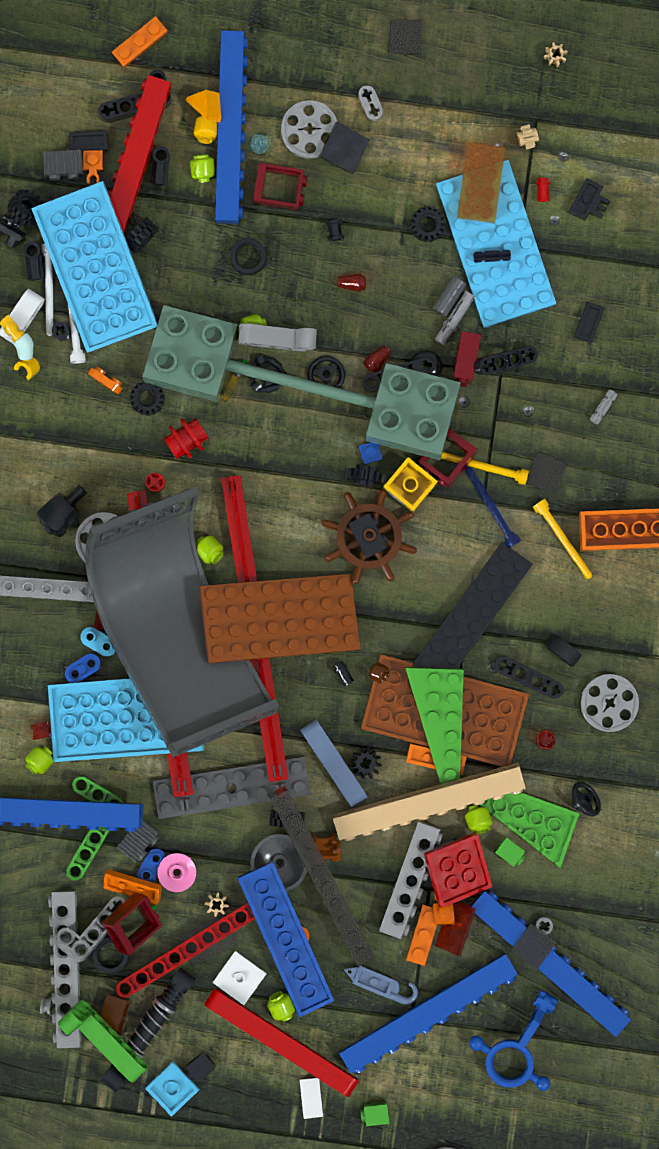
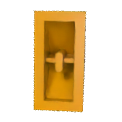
[185,90,221,122]

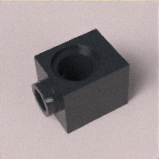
[185,1050,216,1083]

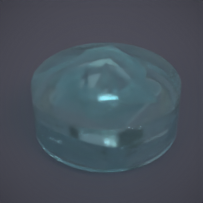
[249,134,269,154]

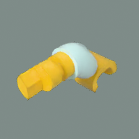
[0,315,40,380]

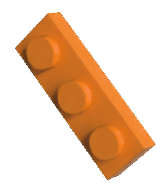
[112,16,168,68]
[406,743,467,775]
[103,869,162,905]
[406,904,437,966]

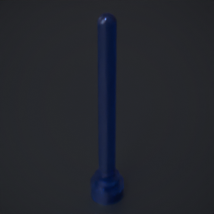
[465,466,522,548]

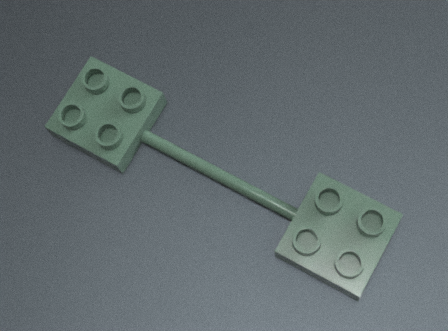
[142,305,461,460]

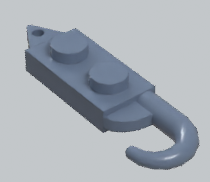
[344,965,418,1005]

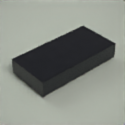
[69,131,108,152]
[573,301,605,344]

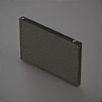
[178,915,238,967]

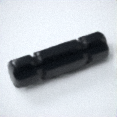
[473,250,511,263]

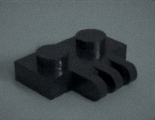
[568,178,610,221]

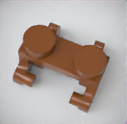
[309,833,341,863]

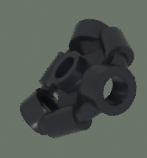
[248,355,287,394]

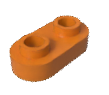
[87,366,123,395]

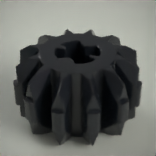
[350,747,382,779]

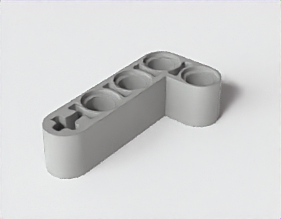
[238,324,317,351]
[56,896,125,962]

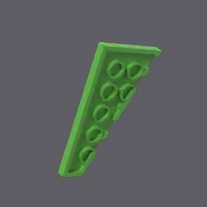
[405,667,464,784]
[470,774,580,868]

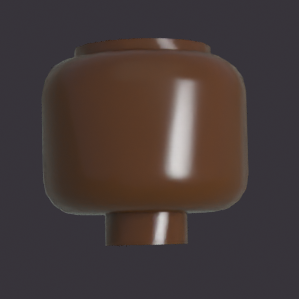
[369,662,390,684]

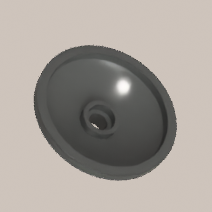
[250,834,308,891]

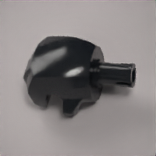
[37,484,87,537]

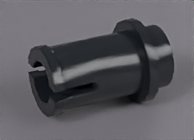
[333,661,355,687]

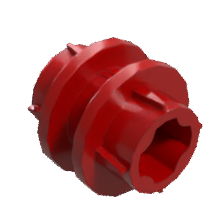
[163,418,209,459]

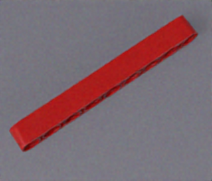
[116,902,255,998]
[204,988,359,1097]

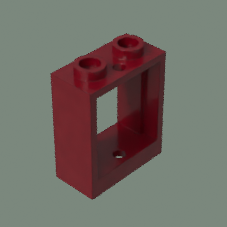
[253,163,308,211]
[452,331,481,387]
[419,428,478,488]
[102,893,162,956]

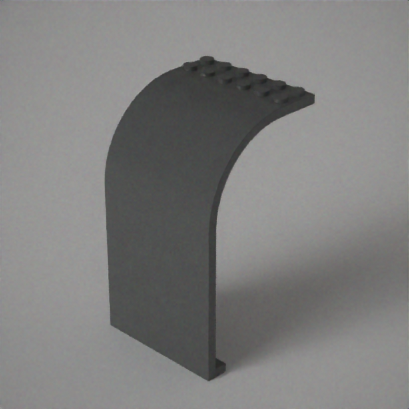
[85,487,279,757]

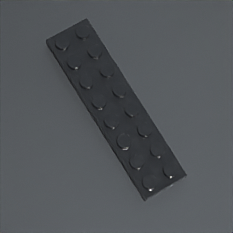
[412,542,533,668]

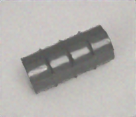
[432,276,467,317]

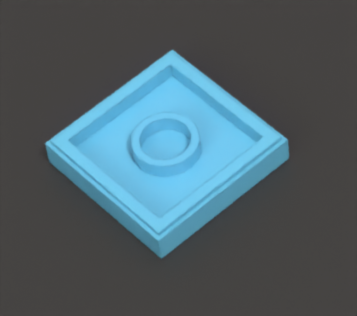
[145,1061,200,1117]

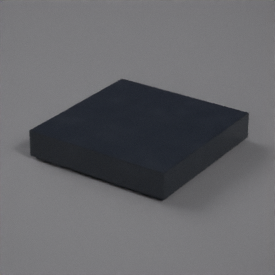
[319,122,370,174]

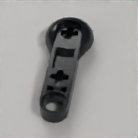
[363,350,442,392]

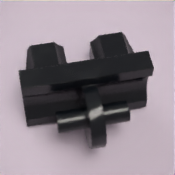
[0,214,27,248]

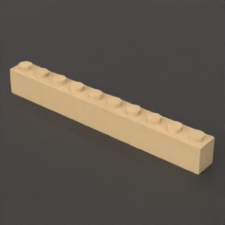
[333,762,526,841]

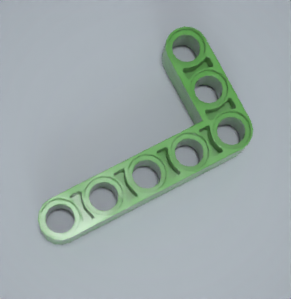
[67,776,124,880]
[58,1000,148,1082]

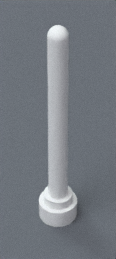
[41,244,54,336]
[68,305,86,364]

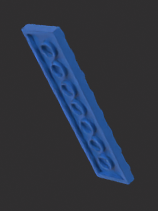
[237,861,334,1017]

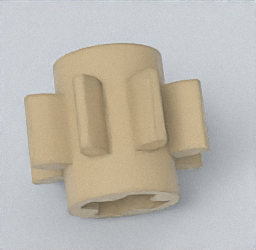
[544,42,568,68]
[517,124,539,149]
[205,892,229,917]

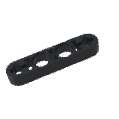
[474,346,538,375]
[494,656,564,699]

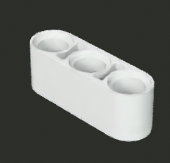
[0,289,45,344]

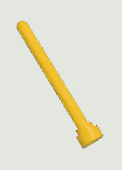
[441,452,529,485]
[533,499,592,579]

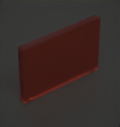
[435,901,476,956]

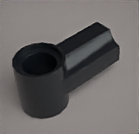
[151,146,170,186]
[23,242,45,281]

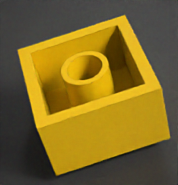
[383,458,438,512]

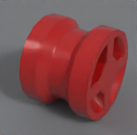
[145,473,165,493]

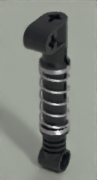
[100,967,196,1092]

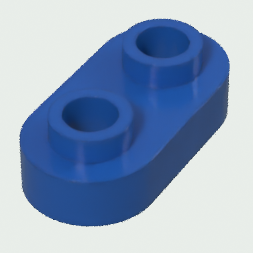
[65,654,101,683]
[137,848,166,883]

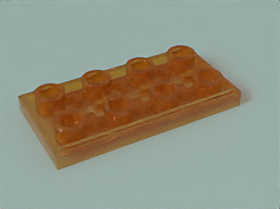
[457,142,505,224]

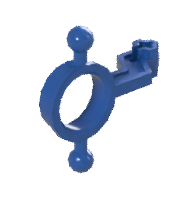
[469,990,558,1091]

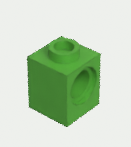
[494,836,525,867]
[360,1101,389,1126]

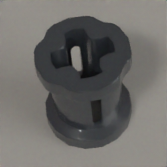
[325,219,344,242]
[52,322,71,341]

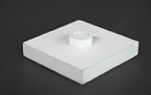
[213,951,267,1005]

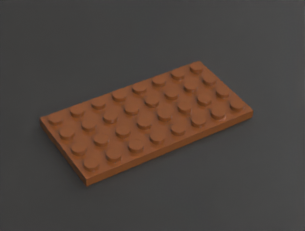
[199,574,360,664]
[361,654,529,767]

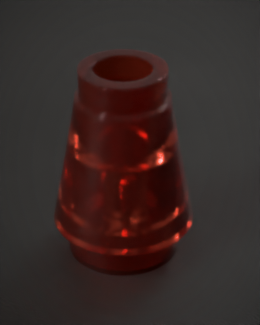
[338,273,366,292]
[363,345,391,373]

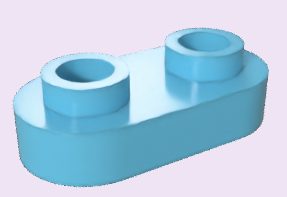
[81,627,116,656]

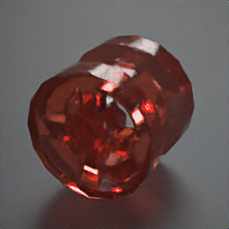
[30,721,52,740]
[536,730,556,750]

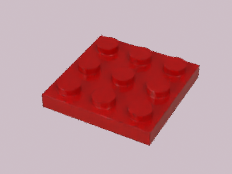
[424,833,493,908]

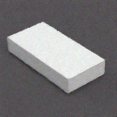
[300,1077,323,1119]

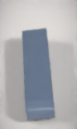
[300,719,368,808]

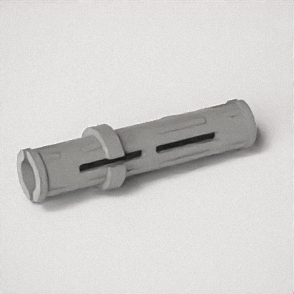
[435,291,475,346]

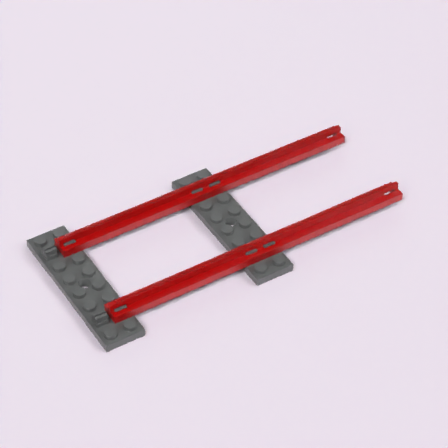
[127,475,311,819]

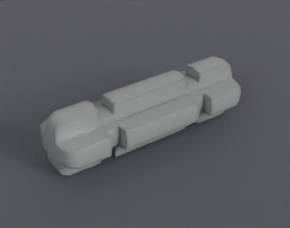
[590,389,617,424]

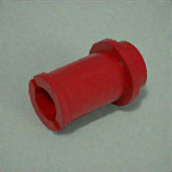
[535,178,551,202]

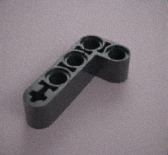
[98,70,172,123]

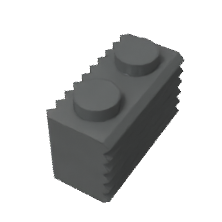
[43,150,84,181]
[117,818,160,862]

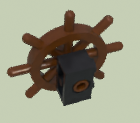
[321,489,417,584]

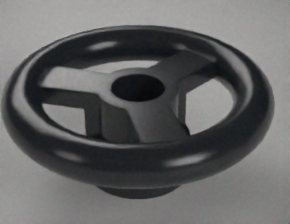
[307,356,346,388]
[572,782,601,817]

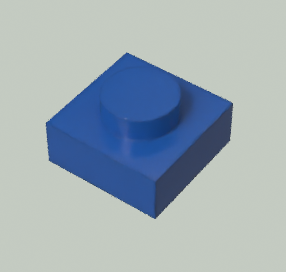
[359,442,382,465]

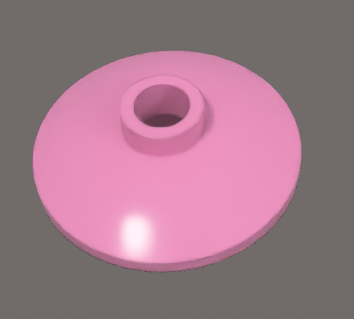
[158,853,196,892]

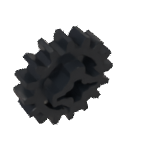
[344,464,386,488]

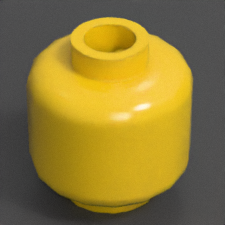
[194,116,218,144]

